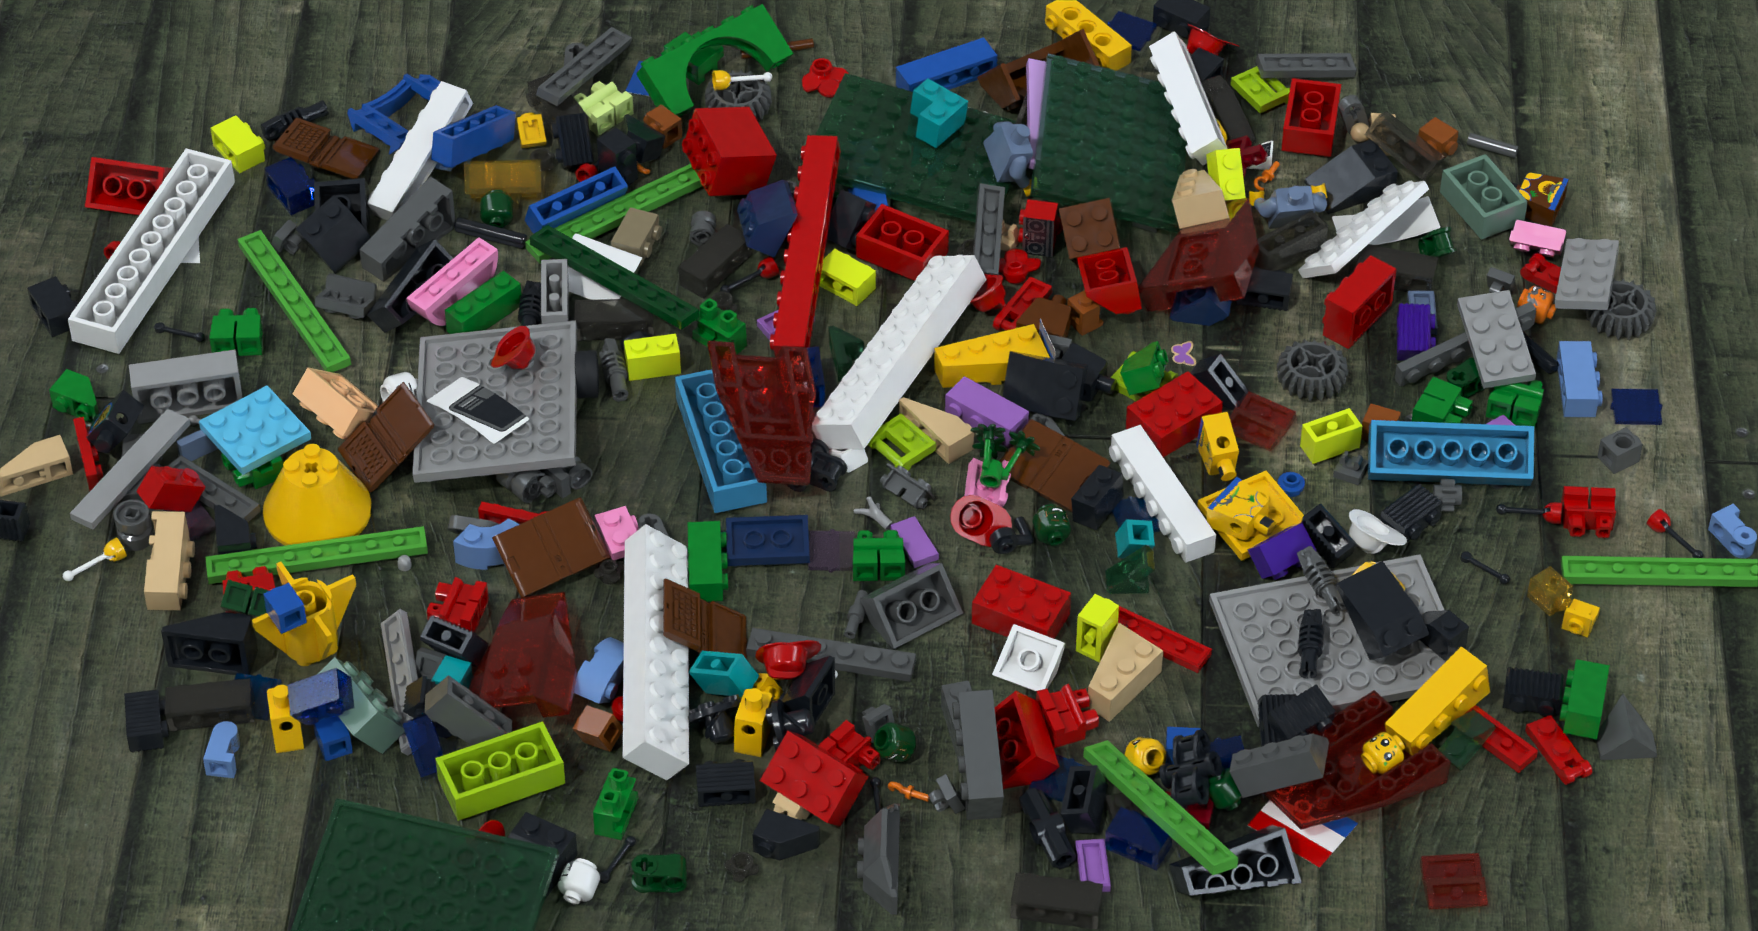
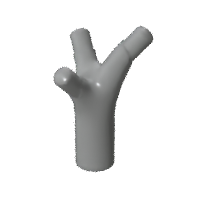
[854,496,894,530]

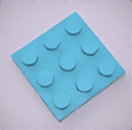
[199,386,311,475]

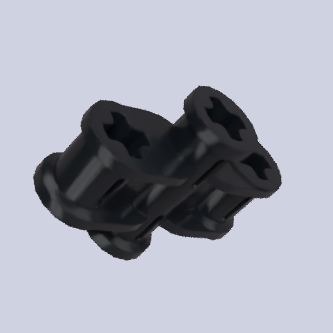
[766,438,848,492]
[1159,729,1222,810]

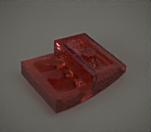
[1229,391,1296,451]
[1420,853,1488,909]

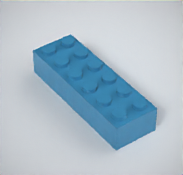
[675,367,767,513]
[1368,420,1534,486]

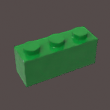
[445,270,522,334]
[687,521,728,602]
[1559,659,1610,739]

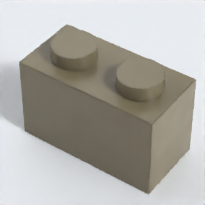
[611,207,662,267]

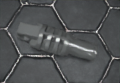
[599,338,628,401]
[1297,546,1346,614]

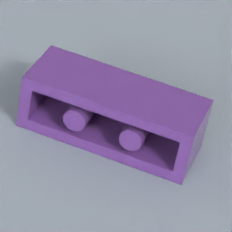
[945,376,1029,448]

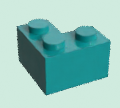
[910,78,968,148]

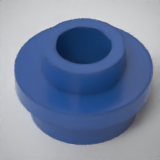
[1278,472,1305,497]

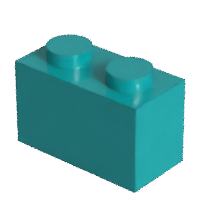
[689,650,759,697]

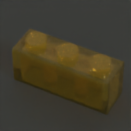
[464,159,542,198]

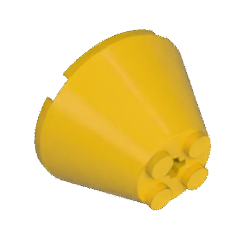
[263,444,372,545]

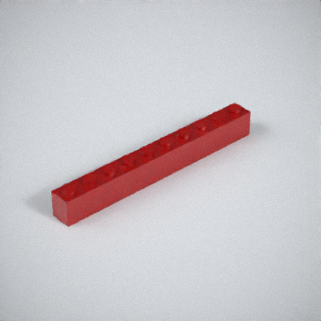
[770,135,841,362]

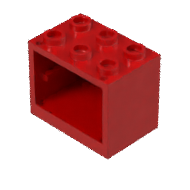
[682,107,777,196]

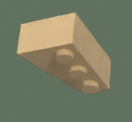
[1172,169,1229,229]
[144,511,195,610]
[1087,623,1163,722]

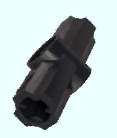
[1019,787,1076,870]

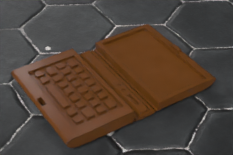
[273,118,380,179]
[338,382,435,493]
[1000,419,1111,512]
[492,497,611,598]
[663,579,747,659]

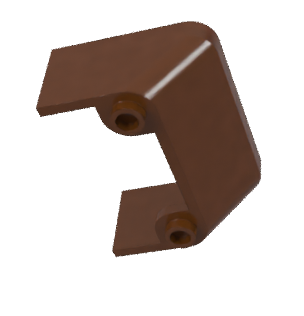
[977,29,1099,111]

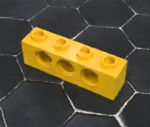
[1045,0,1132,74]

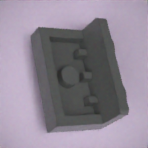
[315,273,377,319]

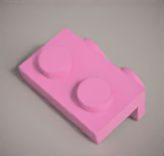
[1509,220,1566,257]
[964,458,1011,507]
[595,506,639,561]

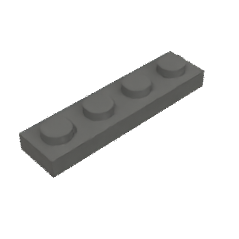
[1255,53,1357,78]
[973,183,1005,275]
[168,455,261,522]

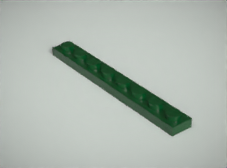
[530,225,699,330]

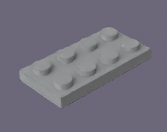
[1555,238,1619,310]
[1457,290,1536,388]

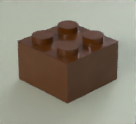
[1059,198,1121,261]

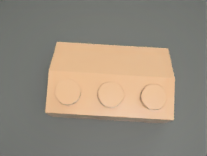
[293,368,378,440]

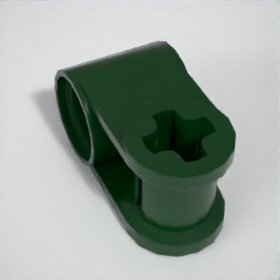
[1418,227,1457,260]
[1446,357,1486,399]
[631,854,687,893]

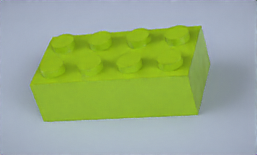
[435,721,565,821]

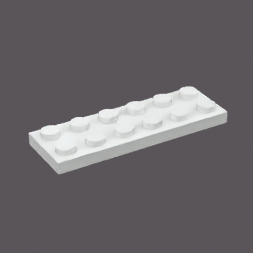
[1298,180,1429,278]

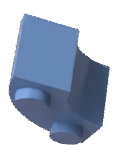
[453,518,519,570]
[570,637,624,704]

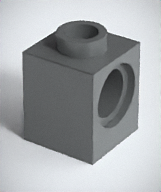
[1597,427,1643,474]

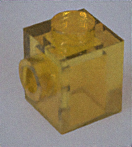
[1527,566,1573,616]

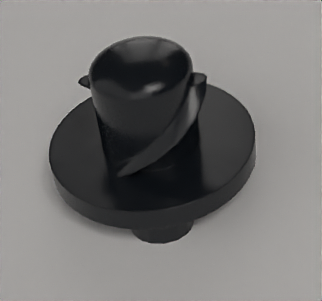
[687,694,741,743]
[766,699,815,751]

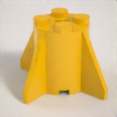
[252,562,356,666]

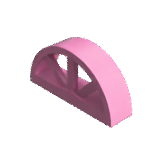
[407,238,498,326]

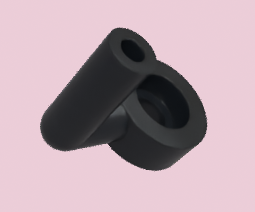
[989,516,1034,554]

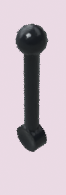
[154,322,205,342]
[1460,551,1510,584]
[870,777,881,814]
[599,836,636,884]

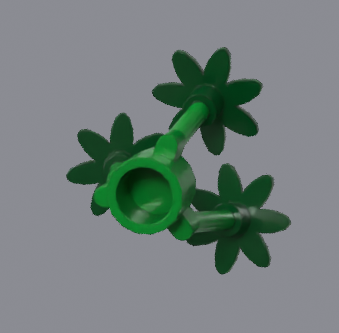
[970,424,1040,488]

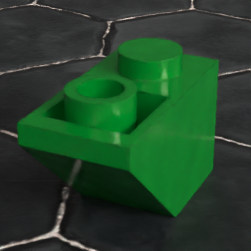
[1120,341,1168,396]
[49,369,99,422]

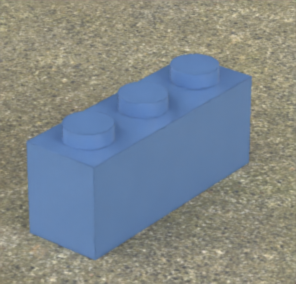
[1556,341,1603,417]

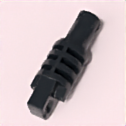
[261,100,329,141]
[518,280,541,326]
[1298,609,1324,679]

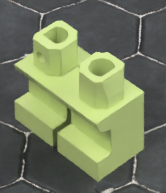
[573,81,634,136]

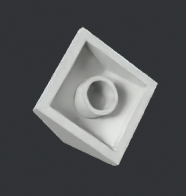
[992,624,1065,692]

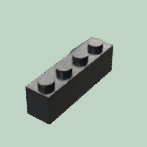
[367,239,454,333]
[1169,825,1302,895]

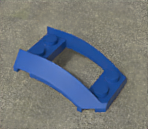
[347,74,440,155]

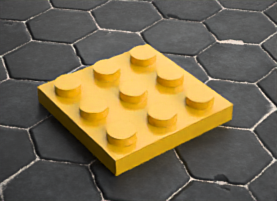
[1197,470,1304,561]

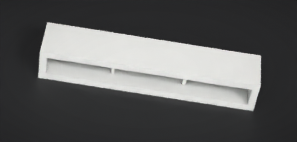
[1149,31,1228,165]
[367,81,473,221]
[1109,425,1216,563]

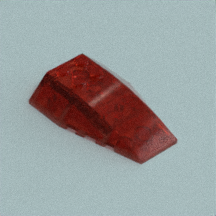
[707,341,816,486]
[469,592,577,718]

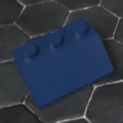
[737,180,798,257]
[1170,243,1239,326]

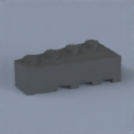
[360,176,456,282]
[952,690,1004,820]

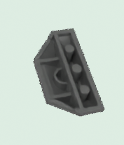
[857,803,900,915]

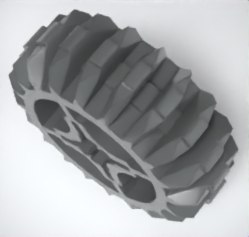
[705,69,772,120]
[1585,278,1656,340]
[1276,338,1348,402]

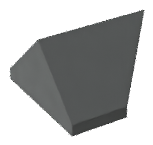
[1596,694,1657,760]

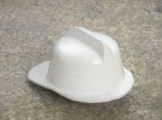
[1349,509,1407,554]

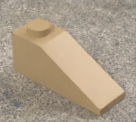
[899,397,975,464]
[0,435,73,497]

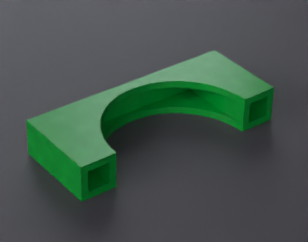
[636,4,794,117]

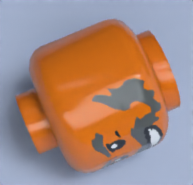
[1516,286,1557,324]

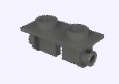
[880,463,936,509]

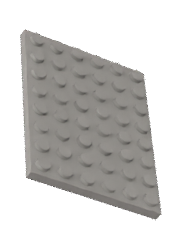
[413,320,577,483]
[1209,554,1445,727]

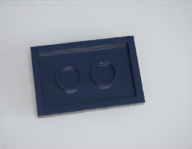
[726,515,810,566]

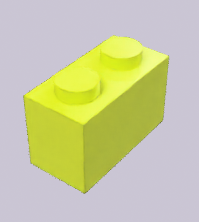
[210,115,266,174]
[1206,148,1246,203]
[819,249,876,306]
[624,334,681,381]
[1300,408,1362,464]
[1076,594,1119,663]

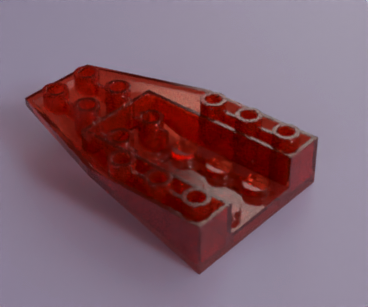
[1138,198,1259,311]
[1263,690,1451,830]

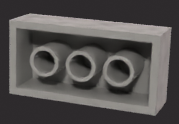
[129,350,243,424]

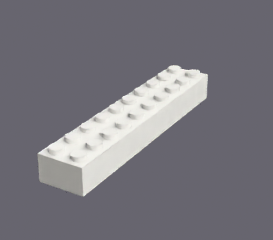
[68,148,235,354]
[809,255,987,449]
[623,524,689,780]

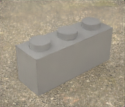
[541,259,569,324]

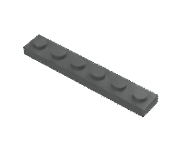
[536,27,632,106]
[1395,302,1536,387]
[746,628,916,682]

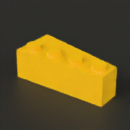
[934,324,1050,388]
[1385,647,1490,756]

